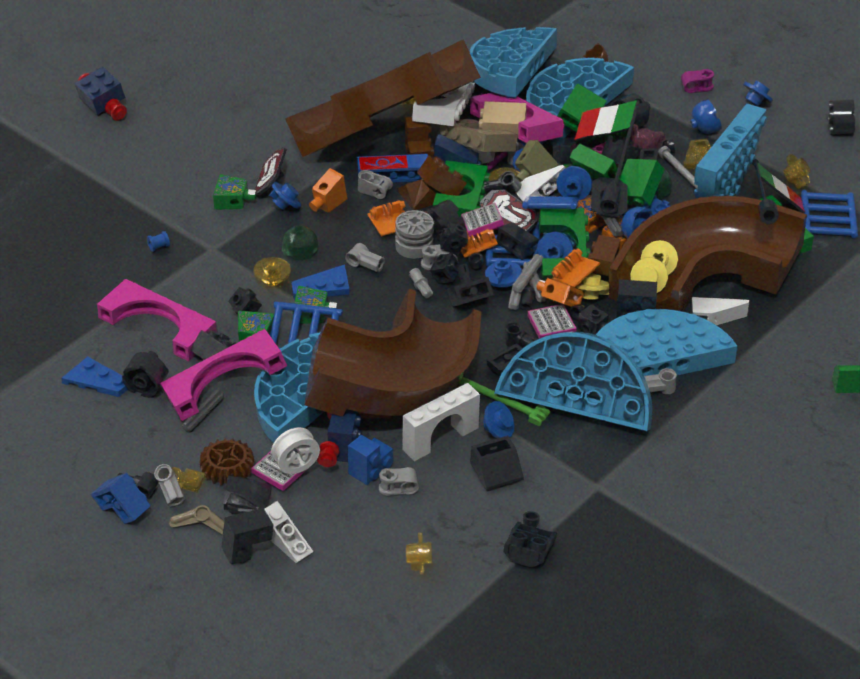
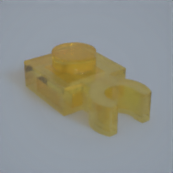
[167,467,206,493]

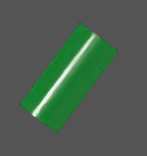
[832,365,860,393]

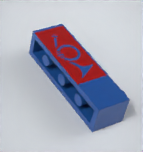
[357,154,428,183]

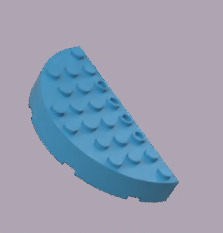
[470,27,557,98]
[526,58,634,144]
[694,104,767,199]
[596,309,737,376]
[254,332,325,443]
[494,332,652,431]

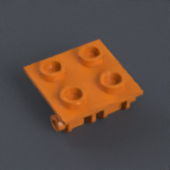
[367,200,405,236]
[461,229,498,258]
[551,248,600,288]

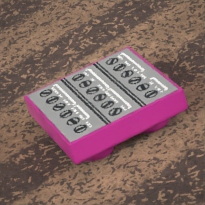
[461,203,504,237]
[528,304,576,339]
[252,451,307,491]

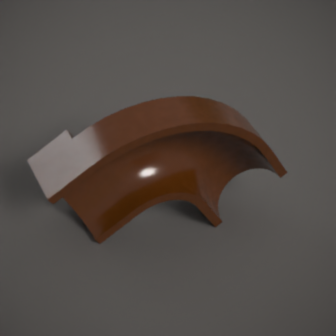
[285,39,481,157]
[609,196,807,312]
[304,289,481,417]

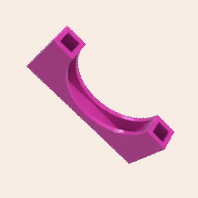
[470,92,564,143]
[97,279,217,361]
[160,329,287,421]

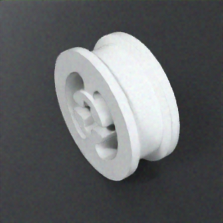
[271,427,320,474]

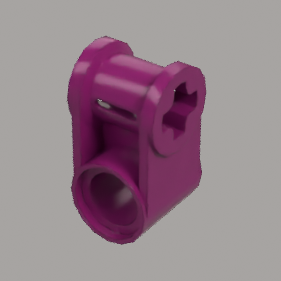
[681,69,714,93]

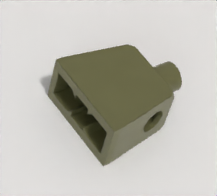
[515,140,558,182]

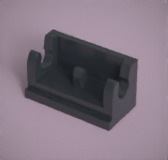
[496,222,539,260]

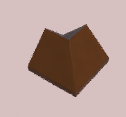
[397,179,442,210]

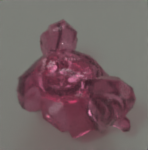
[627,124,665,149]

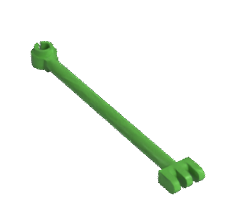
[460,377,550,426]

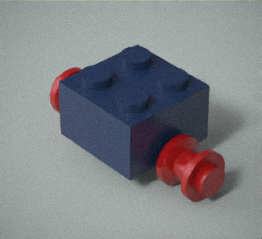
[74,66,127,121]
[317,409,362,467]

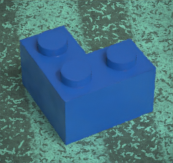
[348,434,394,485]
[91,473,151,524]

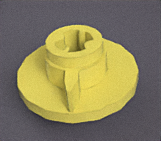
[641,240,678,275]
[630,257,668,293]
[575,274,609,299]

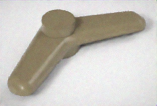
[169,505,224,535]

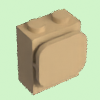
[479,102,526,138]

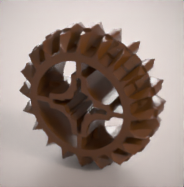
[199,438,255,486]

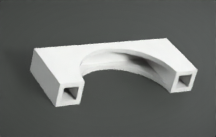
[412,82,475,126]

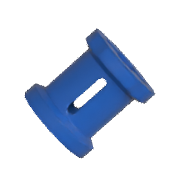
[147,231,170,252]

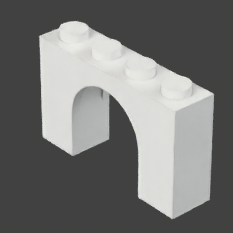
[402,383,480,461]

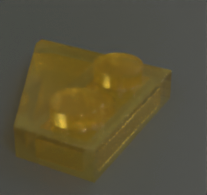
[684,139,711,169]

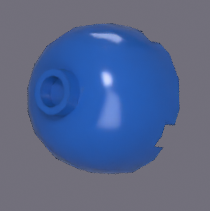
[690,99,722,134]
[621,207,654,239]

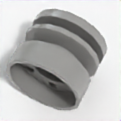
[395,210,434,259]

